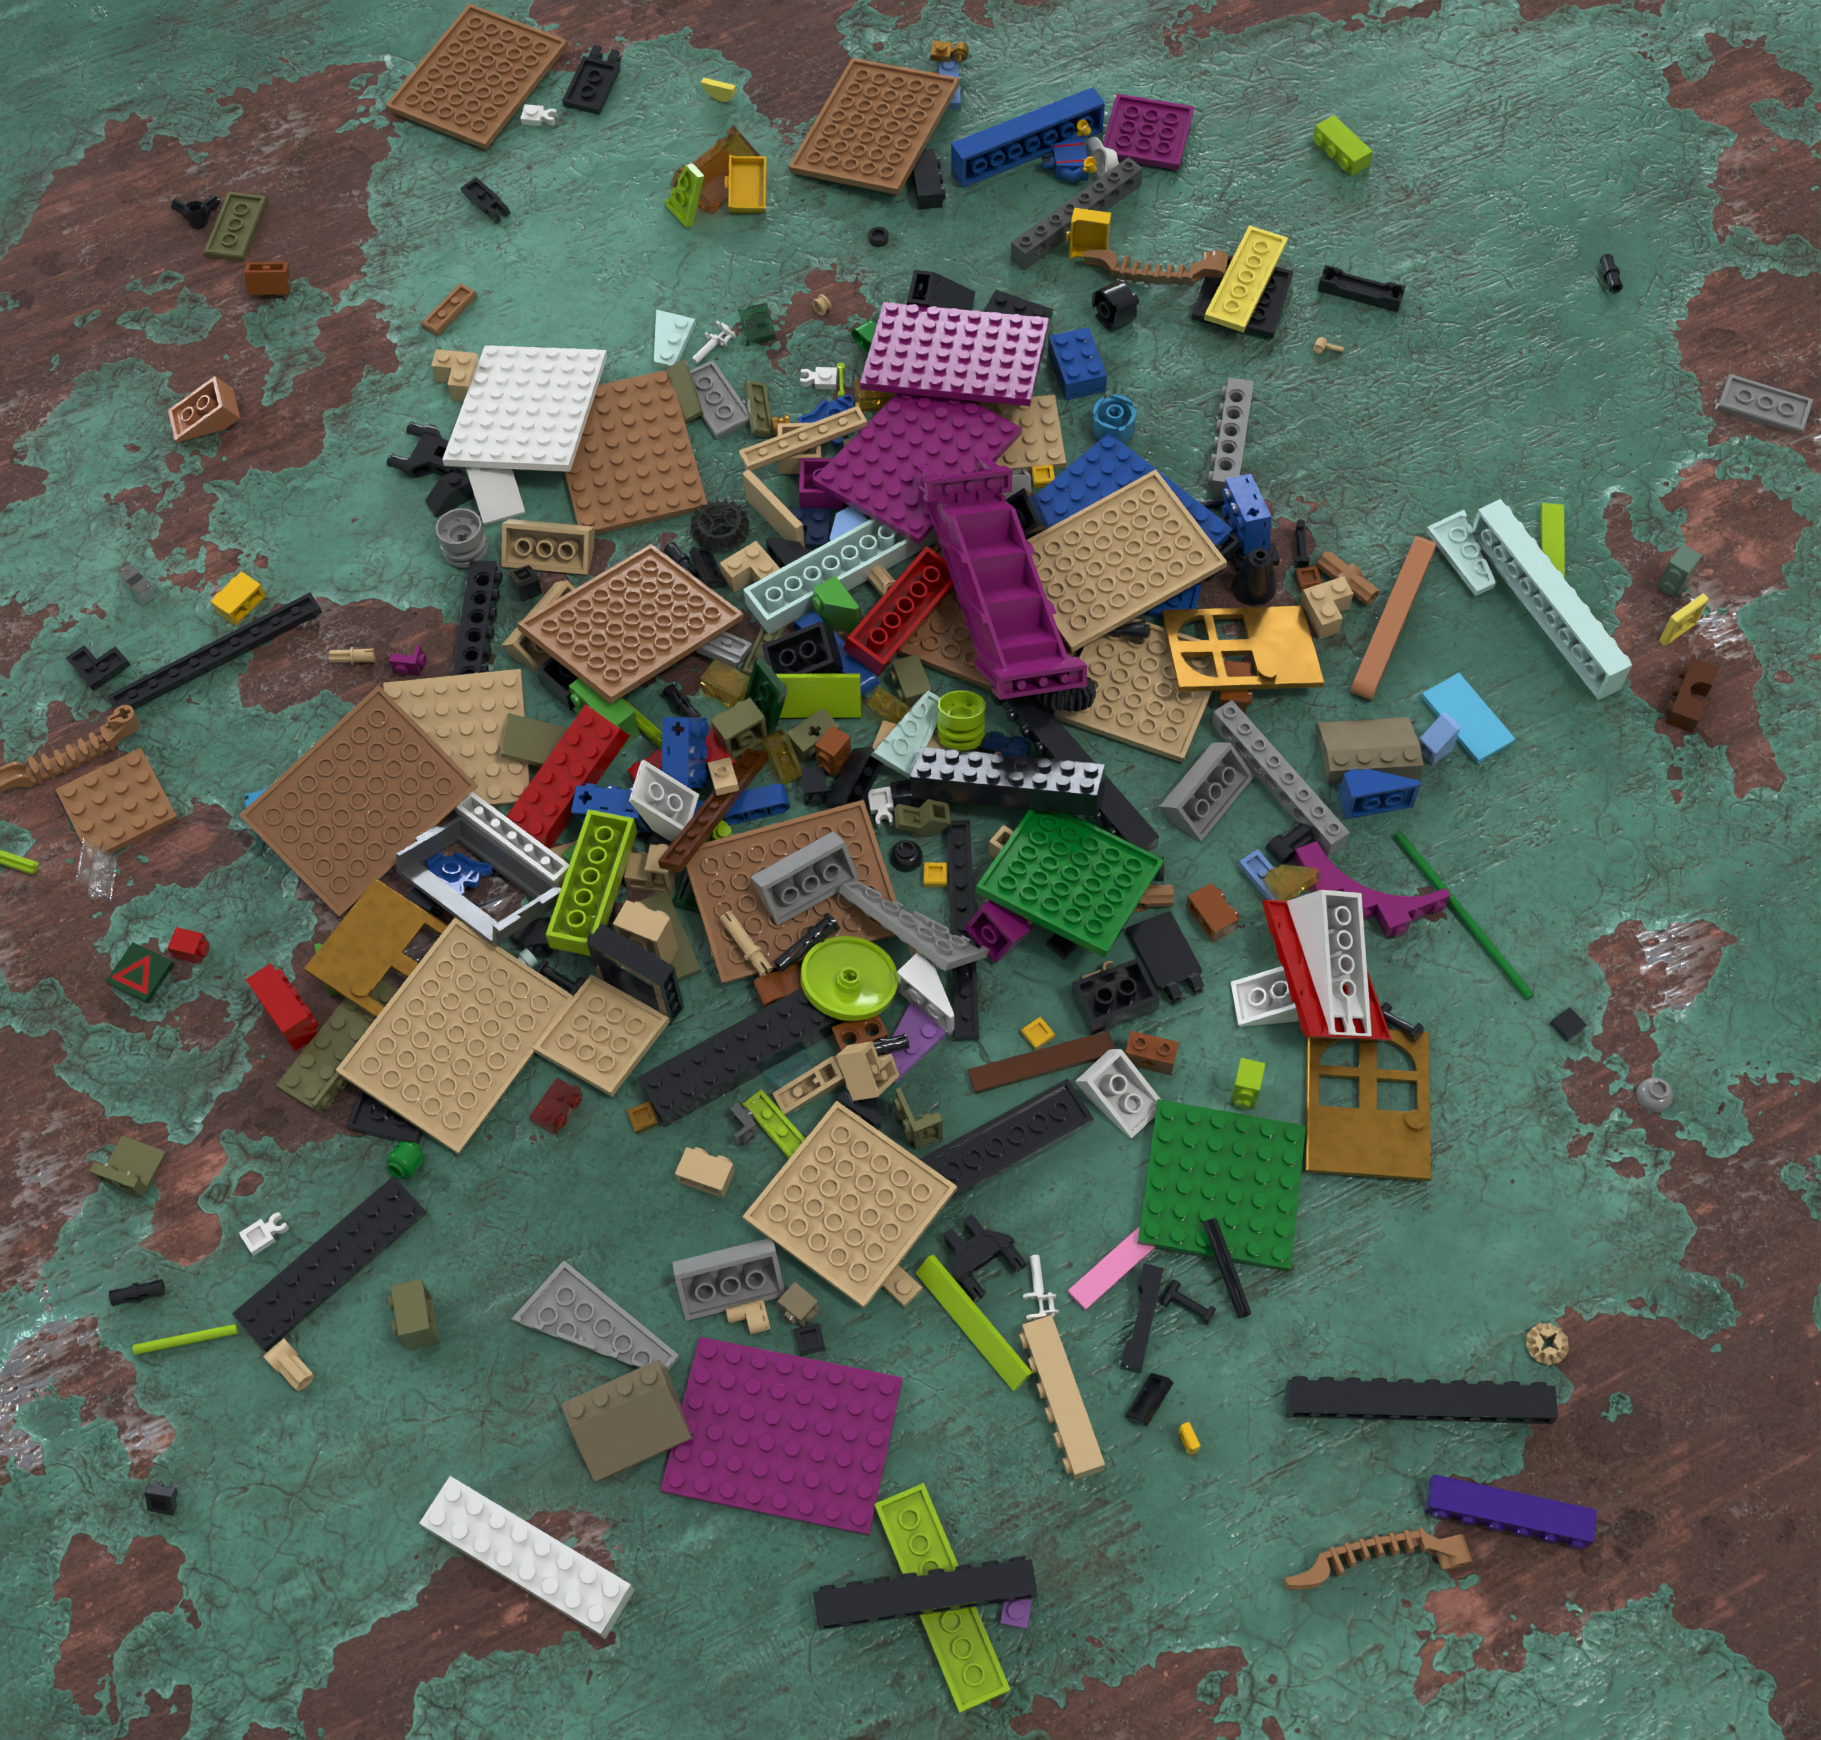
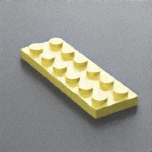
[1204,225,1288,333]

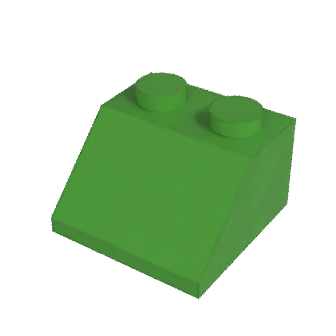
[812,576,860,633]

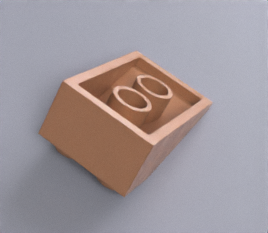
[168,376,240,442]

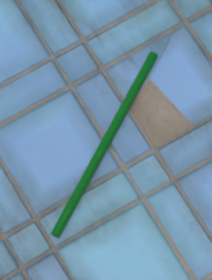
[1394,831,1534,1000]

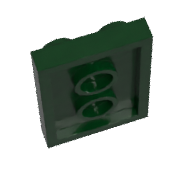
[744,658,788,737]

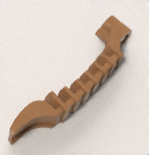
[1083,249,1228,286]
[0,705,140,792]
[1282,1527,1473,1590]

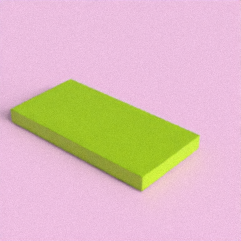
[776,673,862,718]

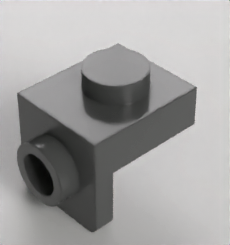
[730,1103,758,1147]

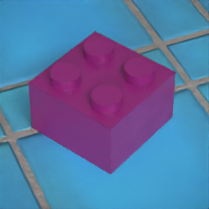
[799,458,843,509]
[964,900,1033,964]

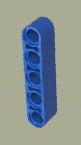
[793,610,879,697]
[693,784,790,826]

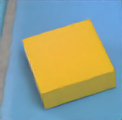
[1031,464,1055,488]
[924,862,948,887]
[1021,1016,1055,1051]
[1178,1422,1201,1456]

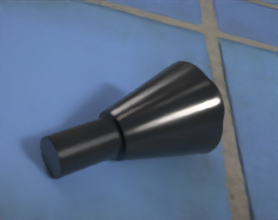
[1108,620,1150,643]

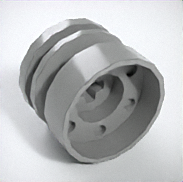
[435,508,489,568]

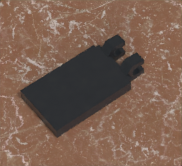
[562,45,621,115]
[1127,911,1204,1005]

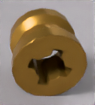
[772,414,790,437]

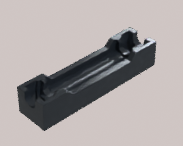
[1317,265,1406,312]
[1120,1263,1164,1374]

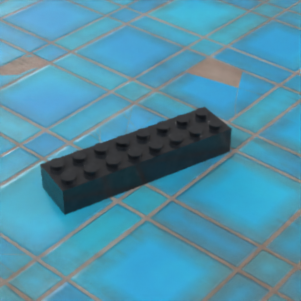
[910,747,1105,817]
[638,988,835,1127]

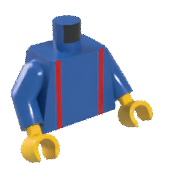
[1042,119,1097,183]

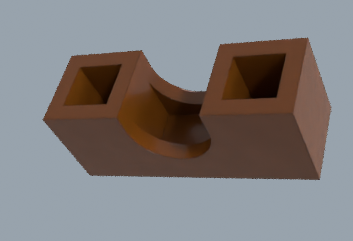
[1665,658,1719,733]

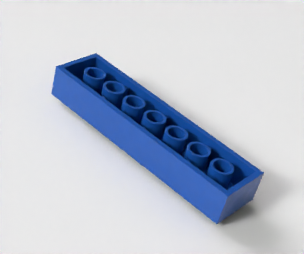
[951,87,1105,188]

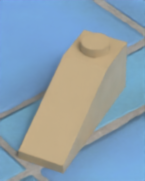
[772,1056,846,1115]

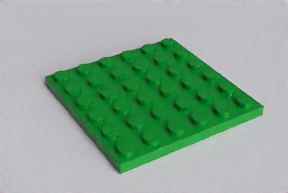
[975,810,1164,958]
[1137,1099,1306,1272]

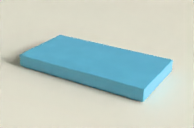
[1421,673,1516,764]

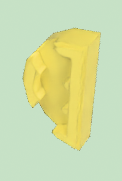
[700,78,736,102]

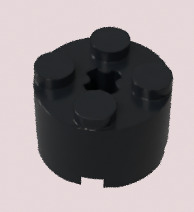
[1092,280,1139,330]

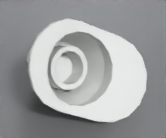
[1086,137,1119,179]

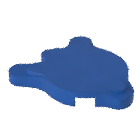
[798,394,855,447]
[424,852,493,897]

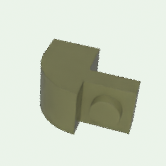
[894,799,951,838]

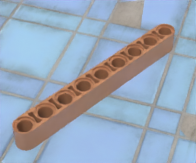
[1350,536,1437,700]

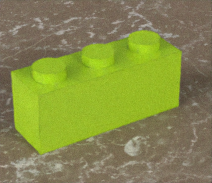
[1313,115,1373,176]

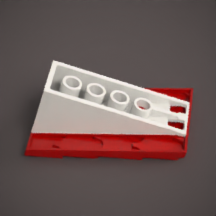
[1262,890,1392,1041]

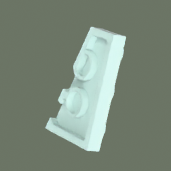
[654,310,696,369]

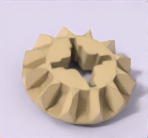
[1526,1323,1569,1365]

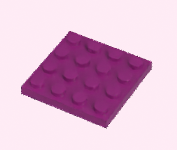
[1103,94,1195,170]

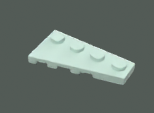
[1426,510,1496,596]
[871,690,940,779]

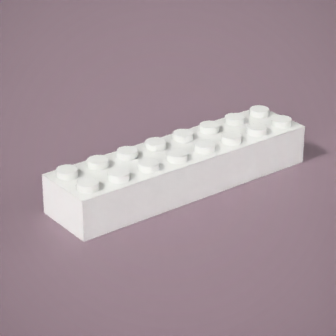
[419,1476,635,1639]

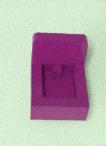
[389,645,427,676]

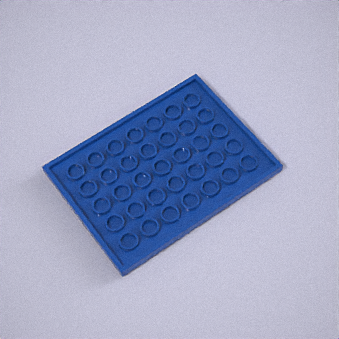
[1035,433,1234,617]

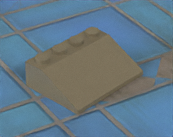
[1317,717,1424,785]
[561,1360,693,1483]

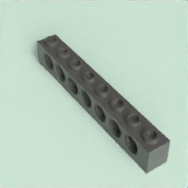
[1011,157,1143,270]

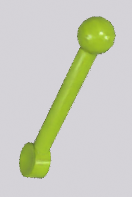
[837,363,846,397]

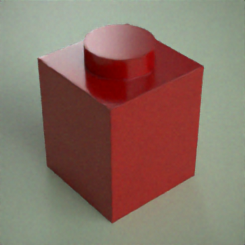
[167,927,210,964]

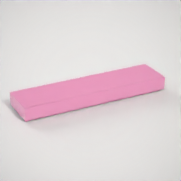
[1068,1227,1156,1311]

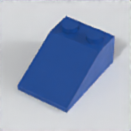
[1338,769,1421,820]

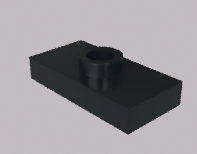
[689,547,725,588]
[1125,1373,1174,1427]

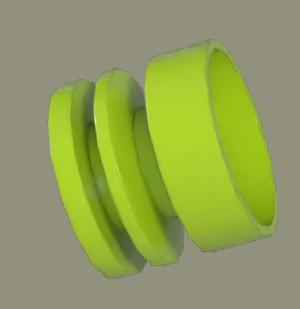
[937,691,986,750]

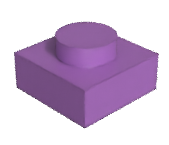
[1000,1599,1032,1630]

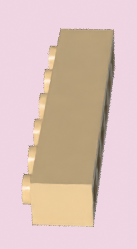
[1019,1315,1105,1480]

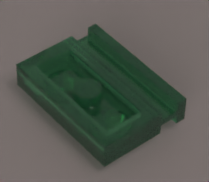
[738,302,776,346]

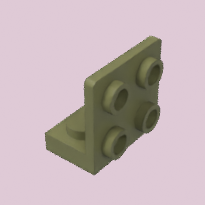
[893,1087,943,1150]
[89,1136,166,1198]

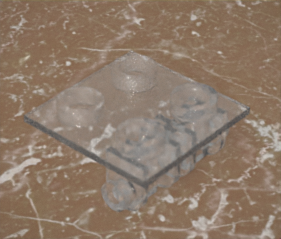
[76,838,118,900]

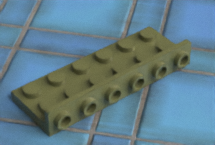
[276,980,398,1115]

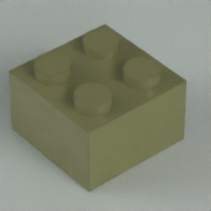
[711,698,768,760]
[388,1279,440,1350]

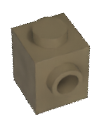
[778,1282,819,1327]

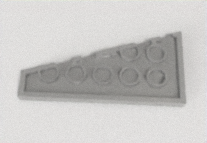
[839,880,990,971]
[512,1261,680,1371]

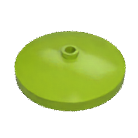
[800,936,898,1021]

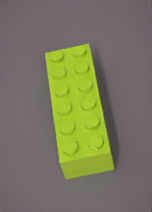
[546,809,637,956]

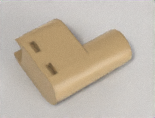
[726,1299,771,1335]

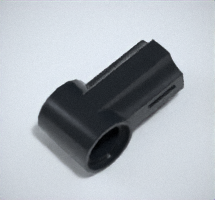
[1265,822,1314,866]

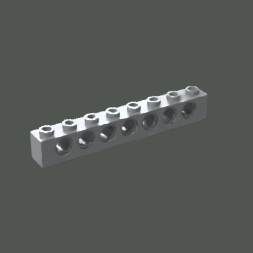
[1211,700,1350,857]

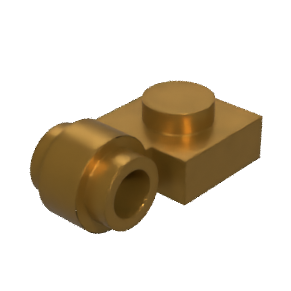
[930,41,969,62]

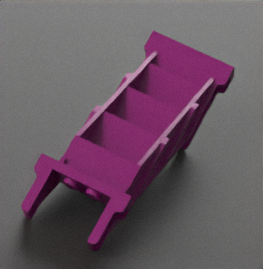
[917,457,1087,700]

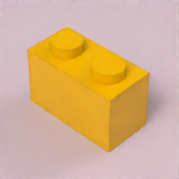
[210,571,266,626]

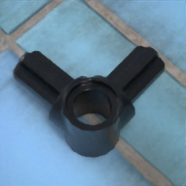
[171,195,220,229]

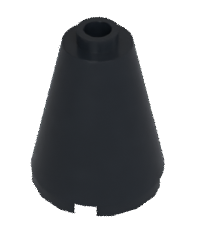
[1232,548,1277,606]

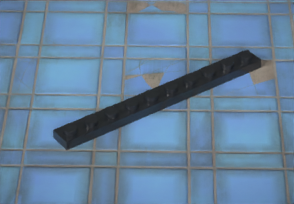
[107,592,322,710]
[947,820,979,1040]

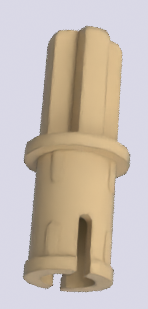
[329,647,375,665]

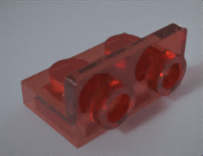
[529,1078,583,1135]

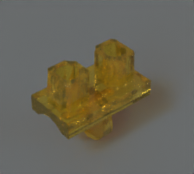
[865,685,910,724]

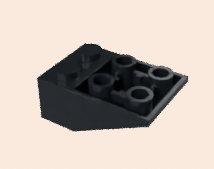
[907,270,975,311]

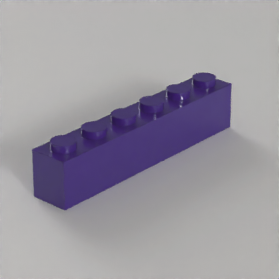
[1425,1474,1597,1550]

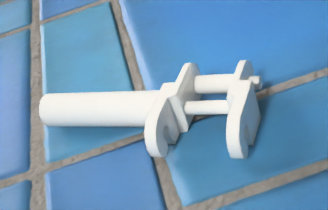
[691,321,736,365]
[1023,1255,1059,1321]

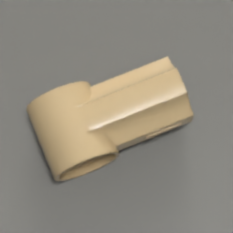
[867,565,896,597]
[263,1338,315,1391]

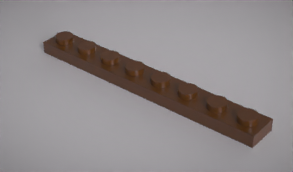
[658,748,769,873]

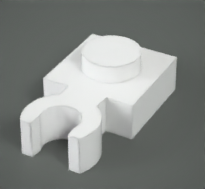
[521,104,558,126]
[800,367,837,390]
[868,787,894,828]
[239,1212,289,1256]

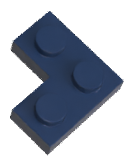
[787,507,831,549]
[982,731,1032,757]

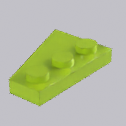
[664,164,704,228]

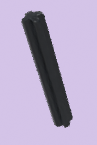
[1203,1218,1251,1318]

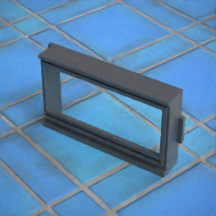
[396,816,561,947]

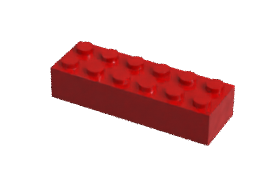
[843,546,955,676]
[506,704,630,849]

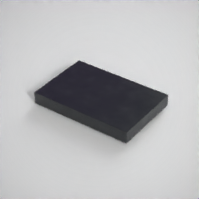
[346,1090,423,1145]

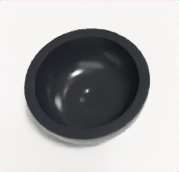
[889,840,923,872]

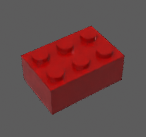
[246,963,319,1052]

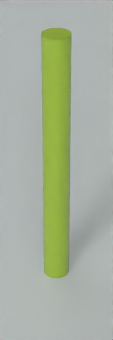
[132,1324,239,1355]

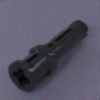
[773,913,840,972]

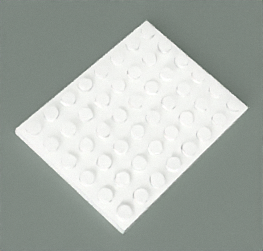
[442,345,607,472]

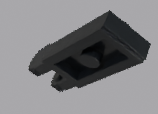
[460,177,511,223]

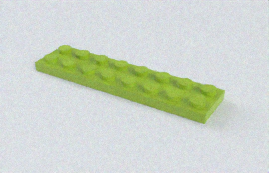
[874,1483,1011,1714]

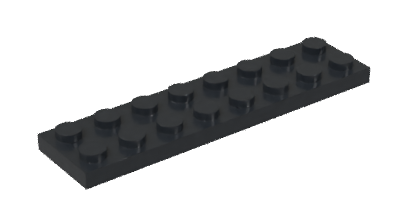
[920,1079,1094,1204]
[232,1176,427,1352]

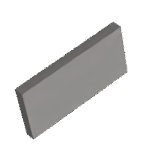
[690,360,750,440]
[1717,374,1813,436]

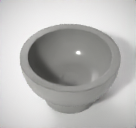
[1636,1078,1673,1113]

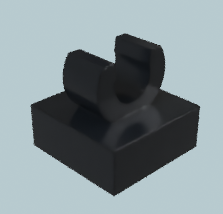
[145,1481,178,1515]

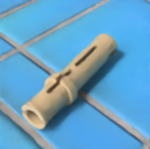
[719,911,774,977]

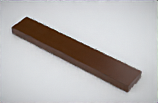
[968,1030,1115,1094]

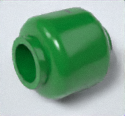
[386,1141,424,1179]

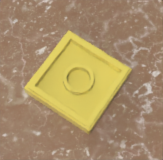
[1659,593,1709,646]

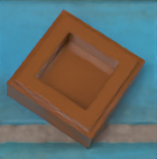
[1294,566,1322,592]

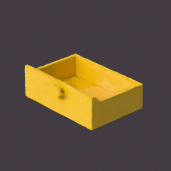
[725,155,767,213]
[1066,208,1111,259]

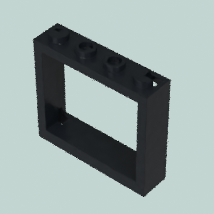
[587,924,684,1026]

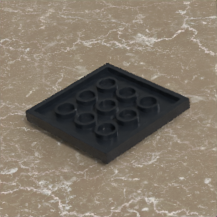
[1192,256,1294,339]

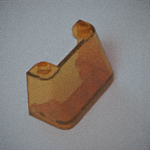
[670,125,760,213]

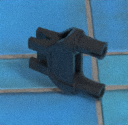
[387,421,452,478]
[944,1214,1028,1303]

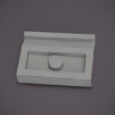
[697,632,752,669]

